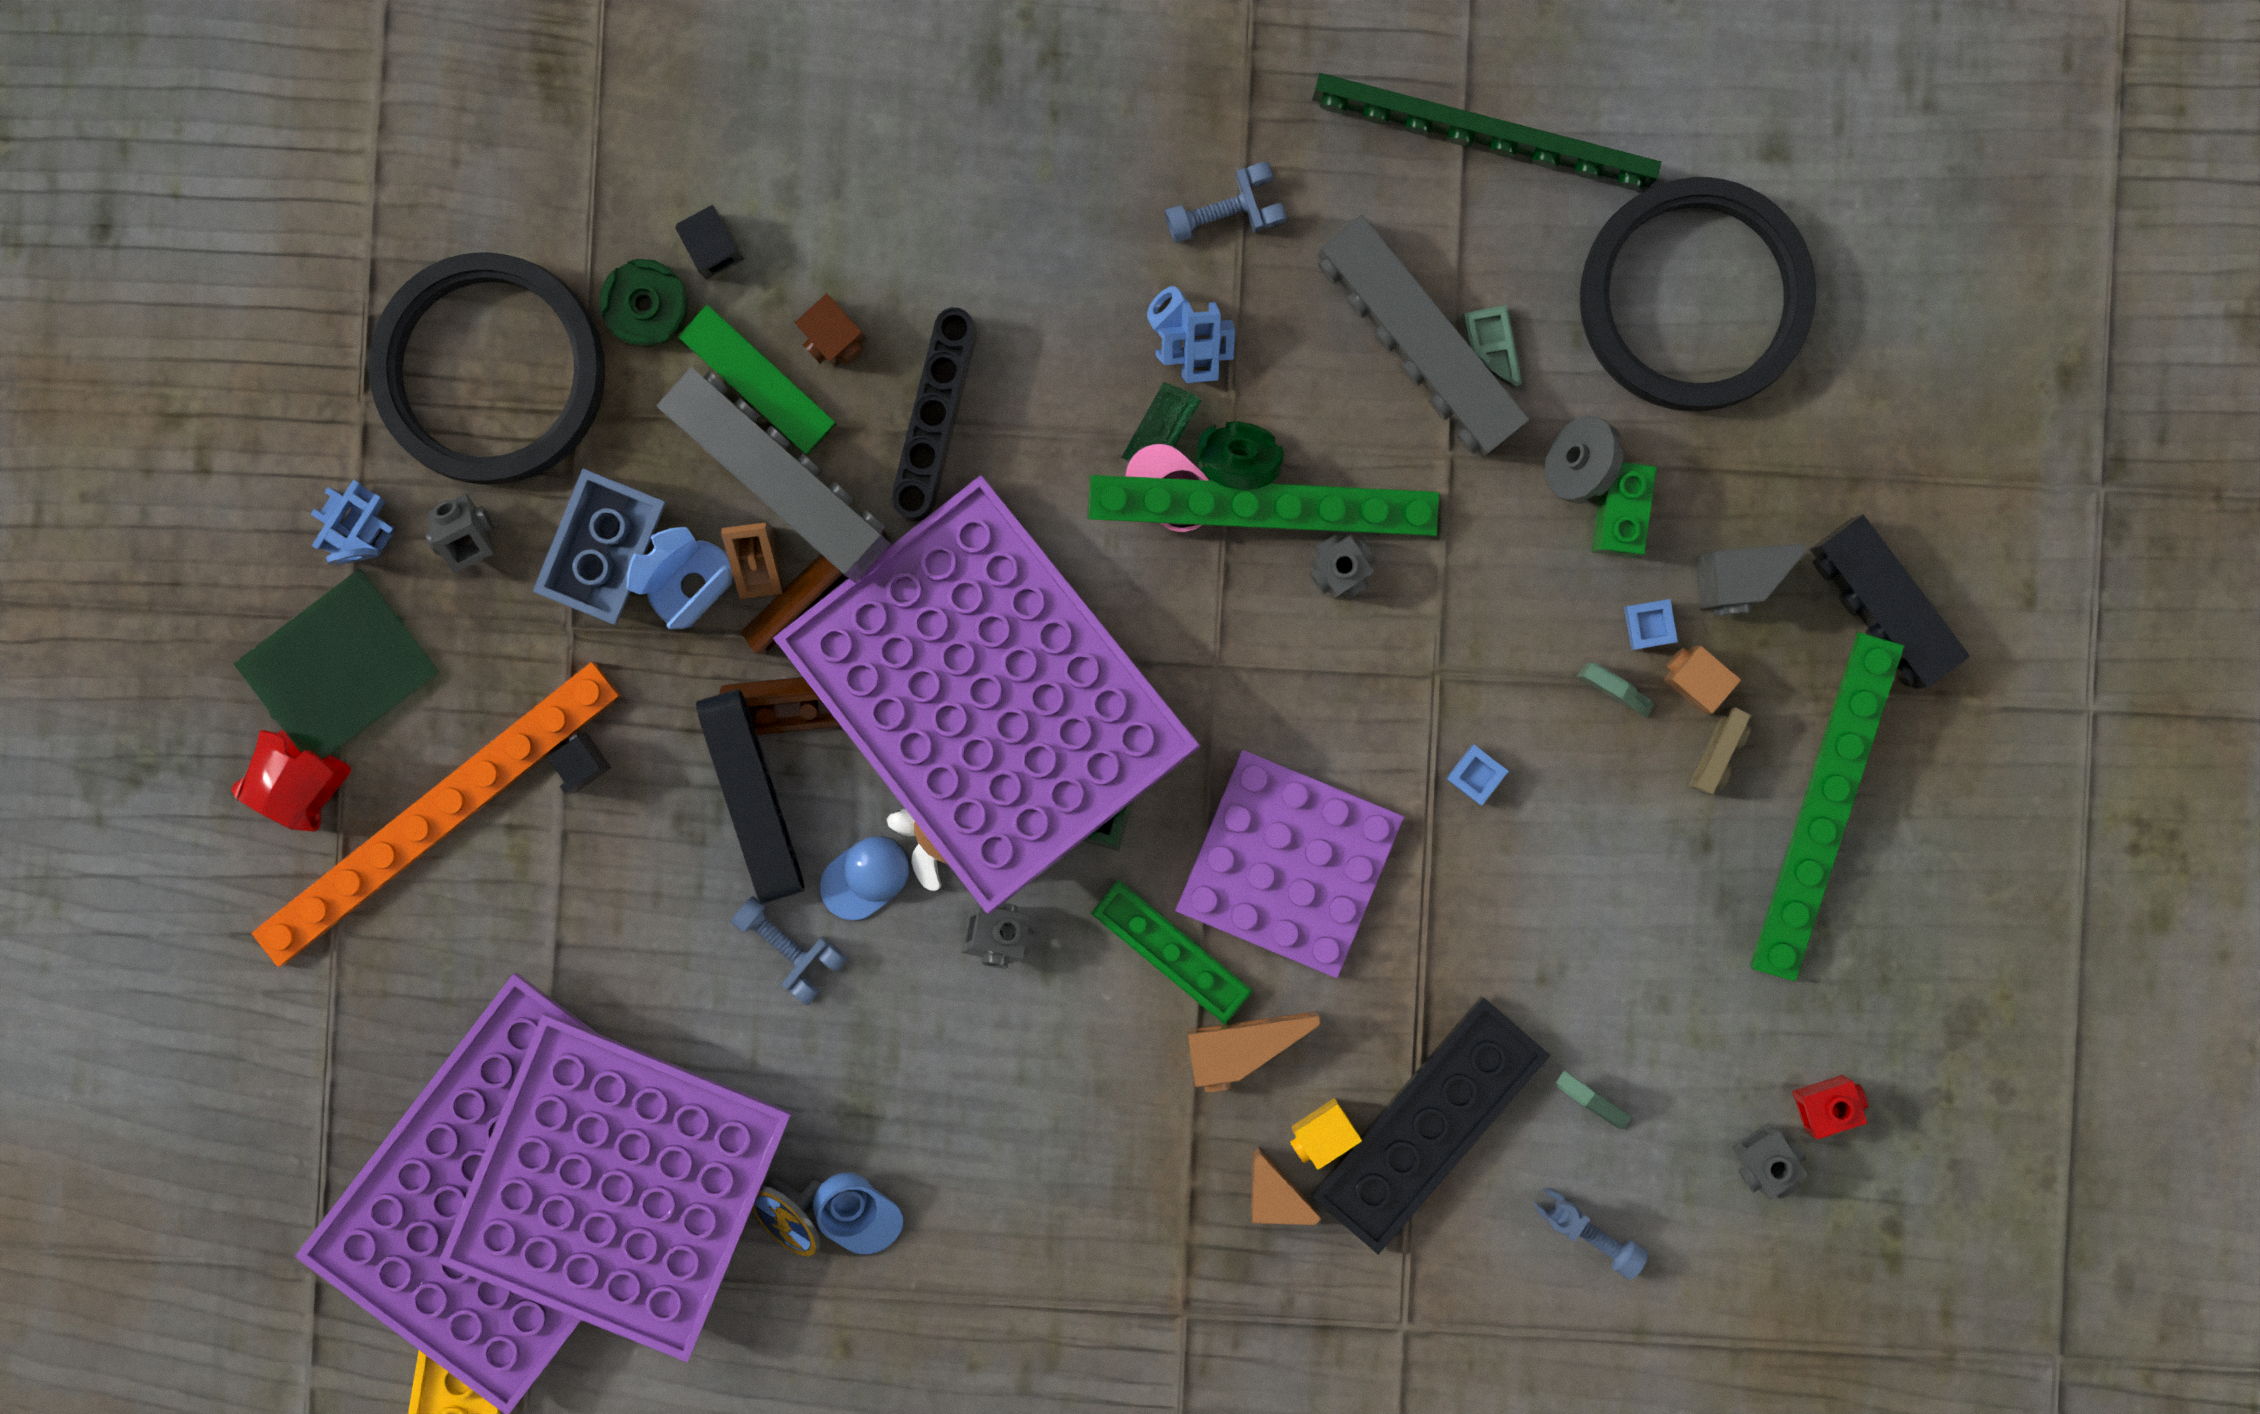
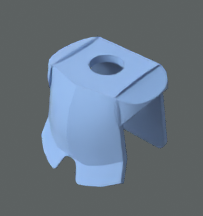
[627,527,735,629]

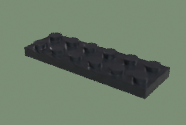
[1311,996,1550,1255]

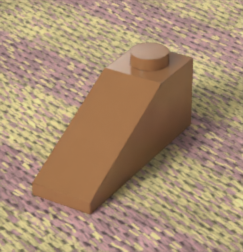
[1187,1011,1320,1092]

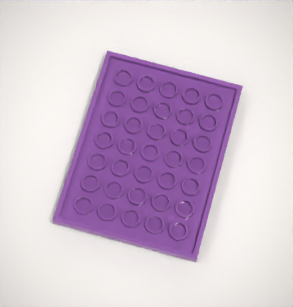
[773,475,1200,915]
[295,972,596,1414]

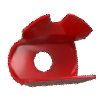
[231,730,351,832]

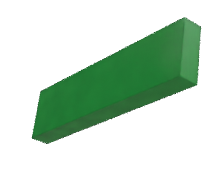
[678,305,837,456]
[1090,879,1253,1025]

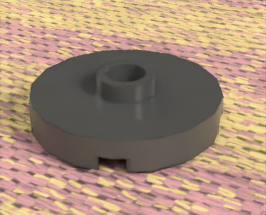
[1545,415,1624,504]

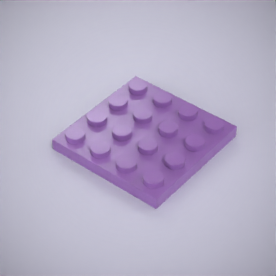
[1175,750,1404,978]

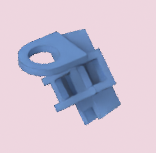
[1147,286,1235,383]
[310,480,397,566]

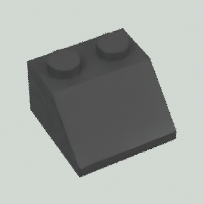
[1696,543,1805,616]

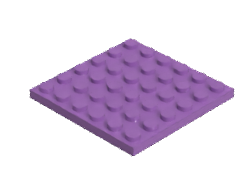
[438,1012,792,1363]

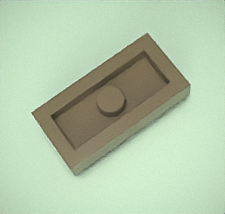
[1688,707,1751,795]

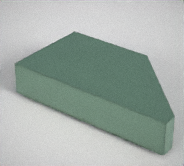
[1462,305,1522,388]
[1576,662,1654,718]
[1556,1071,1632,1130]

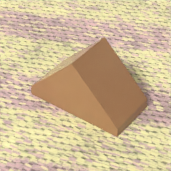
[721,522,783,599]
[1251,1147,1321,1225]

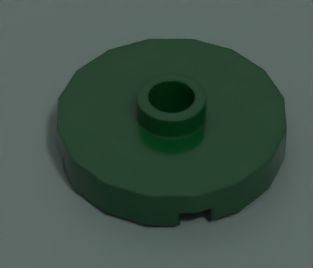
[599,259,688,347]
[1195,421,1284,490]

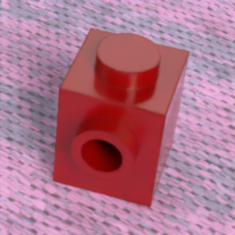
[1792,1075,1868,1140]

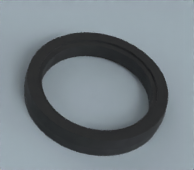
[1580,177,1816,411]
[369,252,605,484]

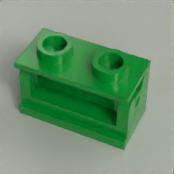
[1591,462,1656,558]

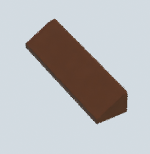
[742,530,887,655]
[719,677,842,735]

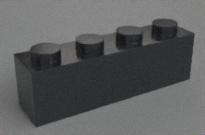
[1810,515,1970,689]

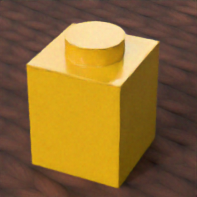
[1290,1098,1362,1170]

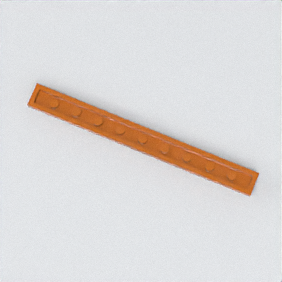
[251,662,622,967]

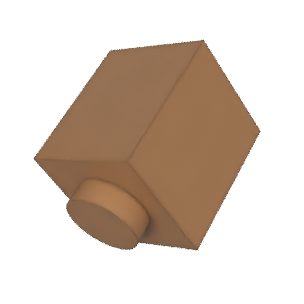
[1664,646,1741,714]

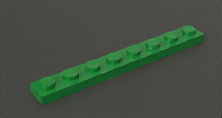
[1087,475,1439,536]
[1750,632,1904,982]

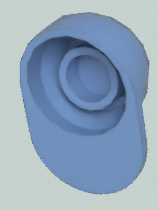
[820,836,910,920]
[812,1172,903,1254]

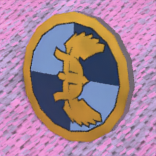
[752,1178,821,1257]

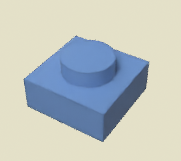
[1624,599,1678,650]
[1445,744,1509,806]

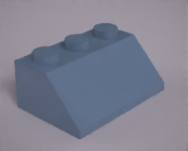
[533,468,666,625]

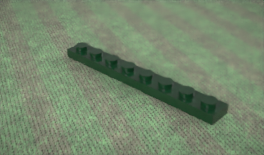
[1312,73,1662,191]

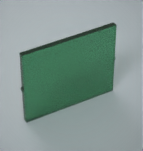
[233,569,439,760]

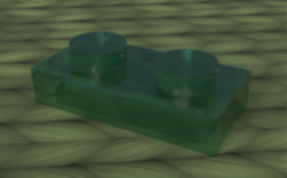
[1121,382,1202,462]

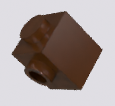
[794,293,867,367]

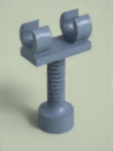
[1164,161,1287,243]
[730,895,848,1006]
[1534,1188,1648,1280]

